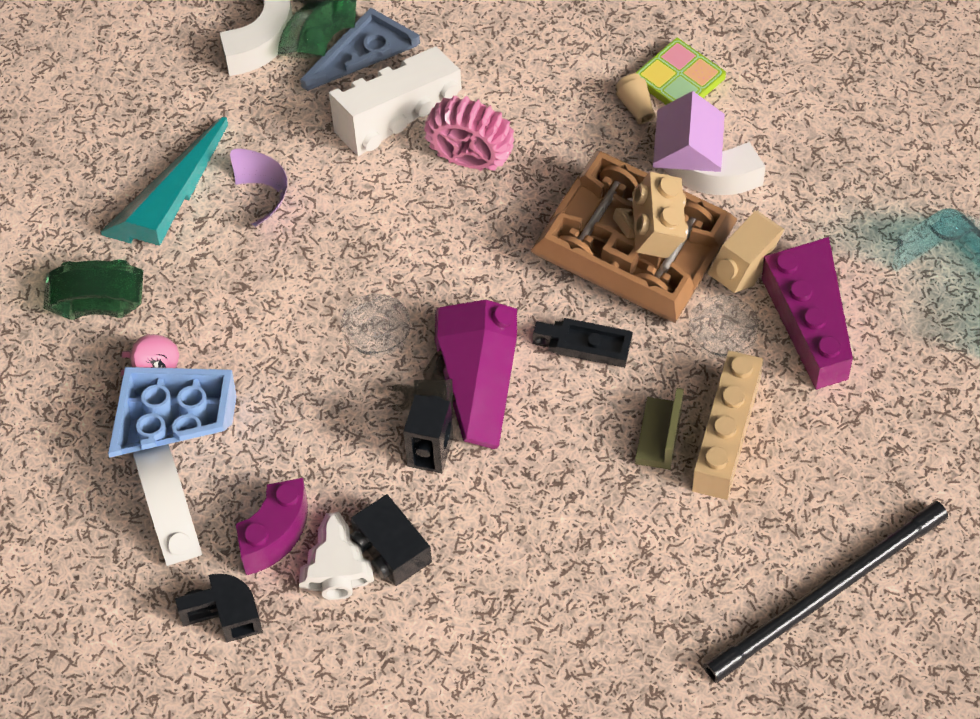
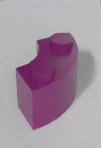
[236,478,308,575]

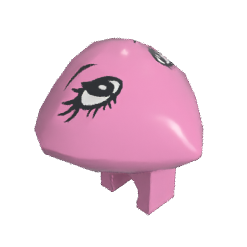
[121,334,179,376]

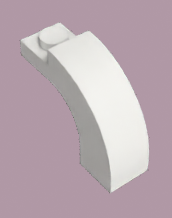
[220,0,293,76]
[655,132,765,195]
[133,444,202,566]

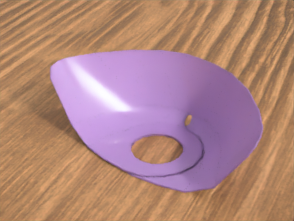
[230,149,287,227]

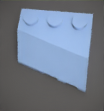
[108,367,237,458]

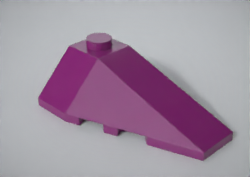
[434,299,517,449]

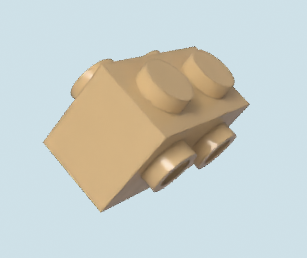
[632,172,688,258]

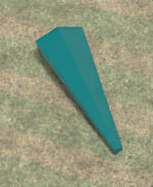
[101,117,228,246]

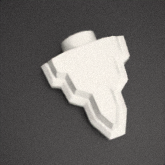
[299,512,374,600]

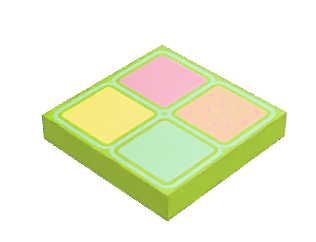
[636,37,726,105]

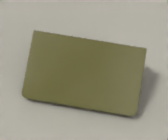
[635,388,684,470]

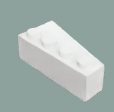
[329,46,462,156]

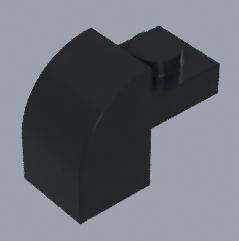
[175,574,263,643]

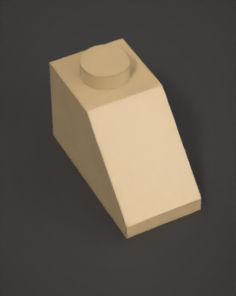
[707,210,785,293]

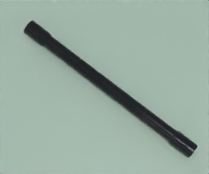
[703,501,948,683]

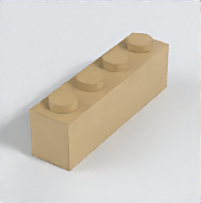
[692,350,763,500]

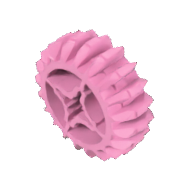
[424,95,514,171]

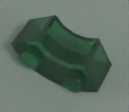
[277,0,356,59]
[43,259,144,320]

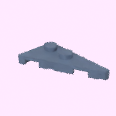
[300,8,420,91]

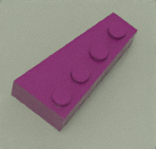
[761,237,853,390]

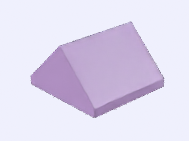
[653,91,725,172]

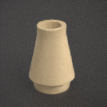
[616,73,656,125]

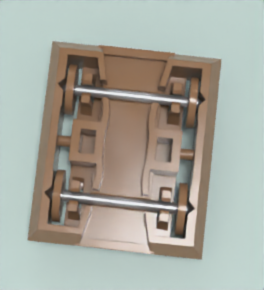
[531,151,737,323]

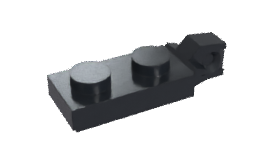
[532,318,633,368]

